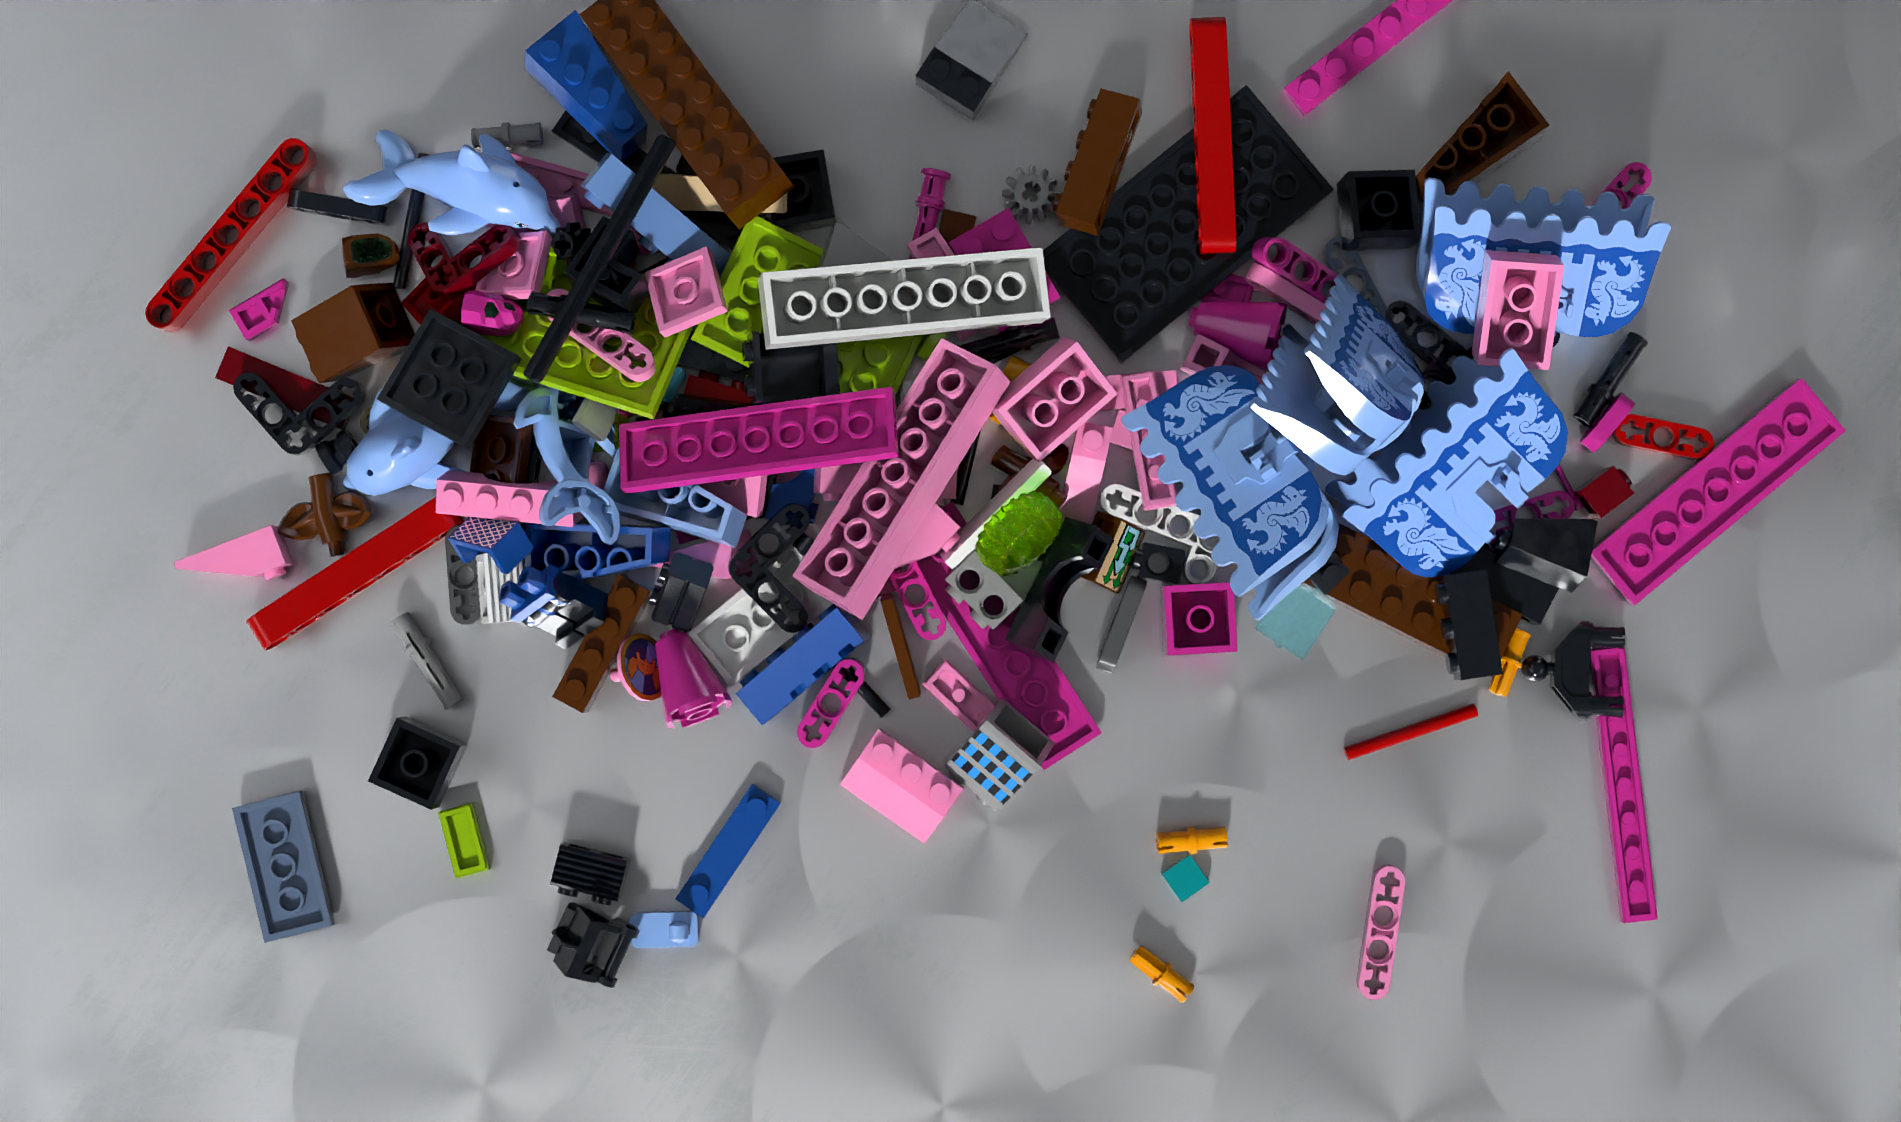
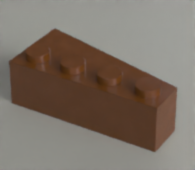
[1416,71,1550,203]

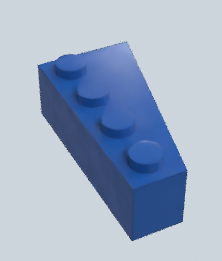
[525,10,648,162]
[525,522,670,581]
[736,604,872,725]

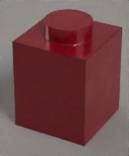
[1574,466,1635,520]

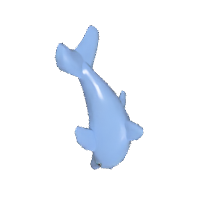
[343,130,561,237]
[343,377,537,496]
[513,384,620,545]

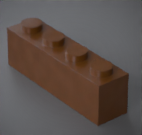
[1053,88,1143,236]
[552,574,653,713]

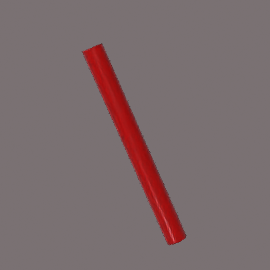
[1343,704,1478,760]

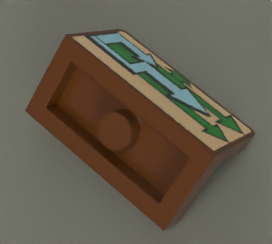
[1080,510,1145,594]

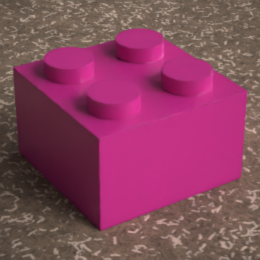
[1160,582,1238,656]

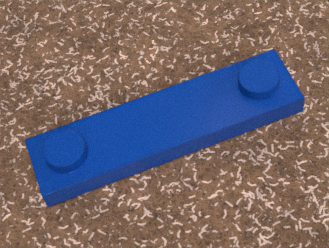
[675,784,781,918]

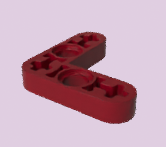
[407,222,521,300]

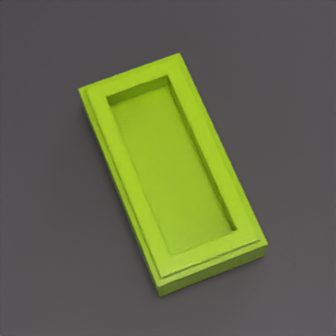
[438,802,491,879]

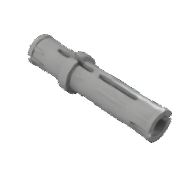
[389,612,464,710]

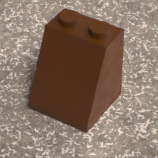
[291,283,415,383]

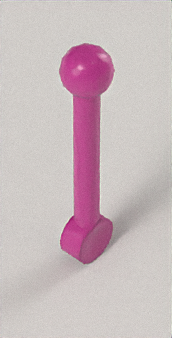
[1555,464,1583,511]

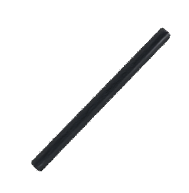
[524,134,676,383]

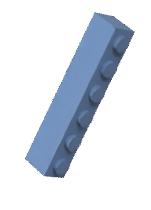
[581,153,730,278]

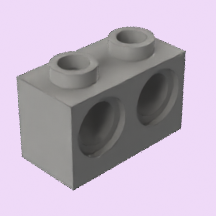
[945,550,1023,630]

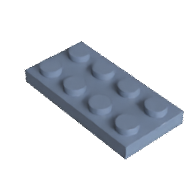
[232,790,335,943]

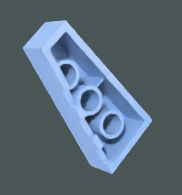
[604,445,747,548]

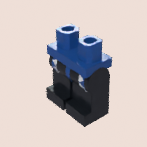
[499,564,609,650]

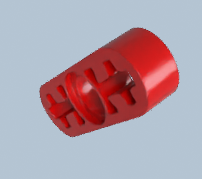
[1612,414,1714,460]

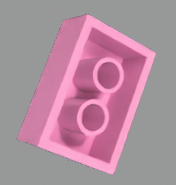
[1471,250,1565,370]
[992,337,1117,462]

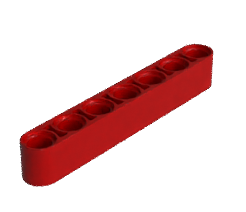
[1189,17,1236,254]
[145,138,317,332]
[246,497,464,651]

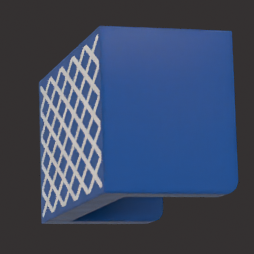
[448,517,534,574]

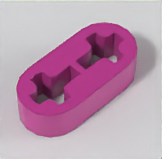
[1579,392,1635,453]

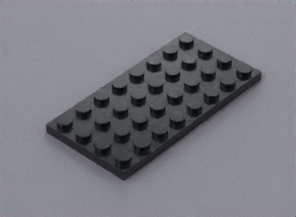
[1043,85,1334,364]

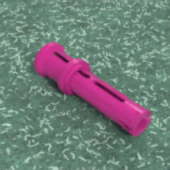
[909,168,951,259]

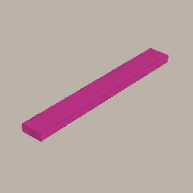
[1590,646,1658,923]

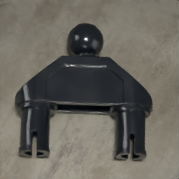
[1521,621,1625,721]

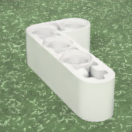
[1098,484,1218,584]

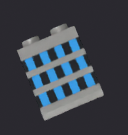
[944,698,1055,811]

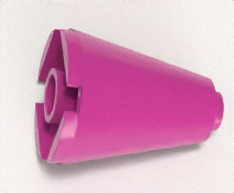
[1188,302,1287,370]
[655,629,732,729]

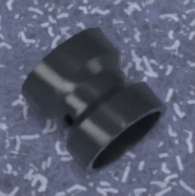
[315,428,358,475]

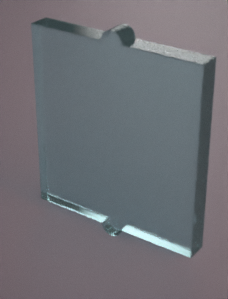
[1255,586,1335,660]

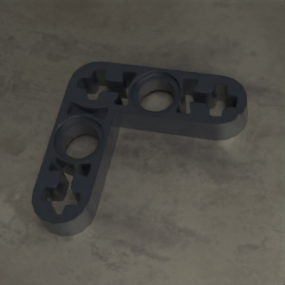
[1385,300,1470,410]
[233,372,366,456]
[728,503,810,633]

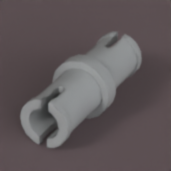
[471,122,543,150]

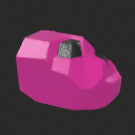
[461,290,524,337]

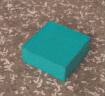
[1161,853,1210,902]

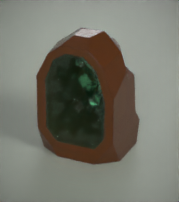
[342,233,400,278]

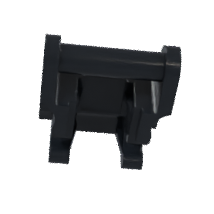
[547,902,640,988]

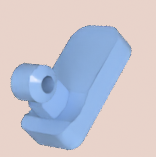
[629,910,699,948]

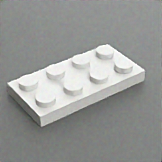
[687,547,833,687]

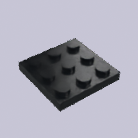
[377,309,522,450]

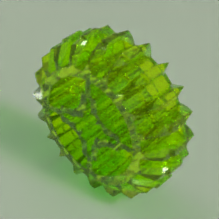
[975,491,1063,577]

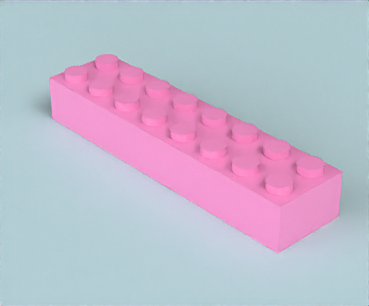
[792,338,1010,620]

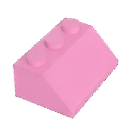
[840,728,964,843]

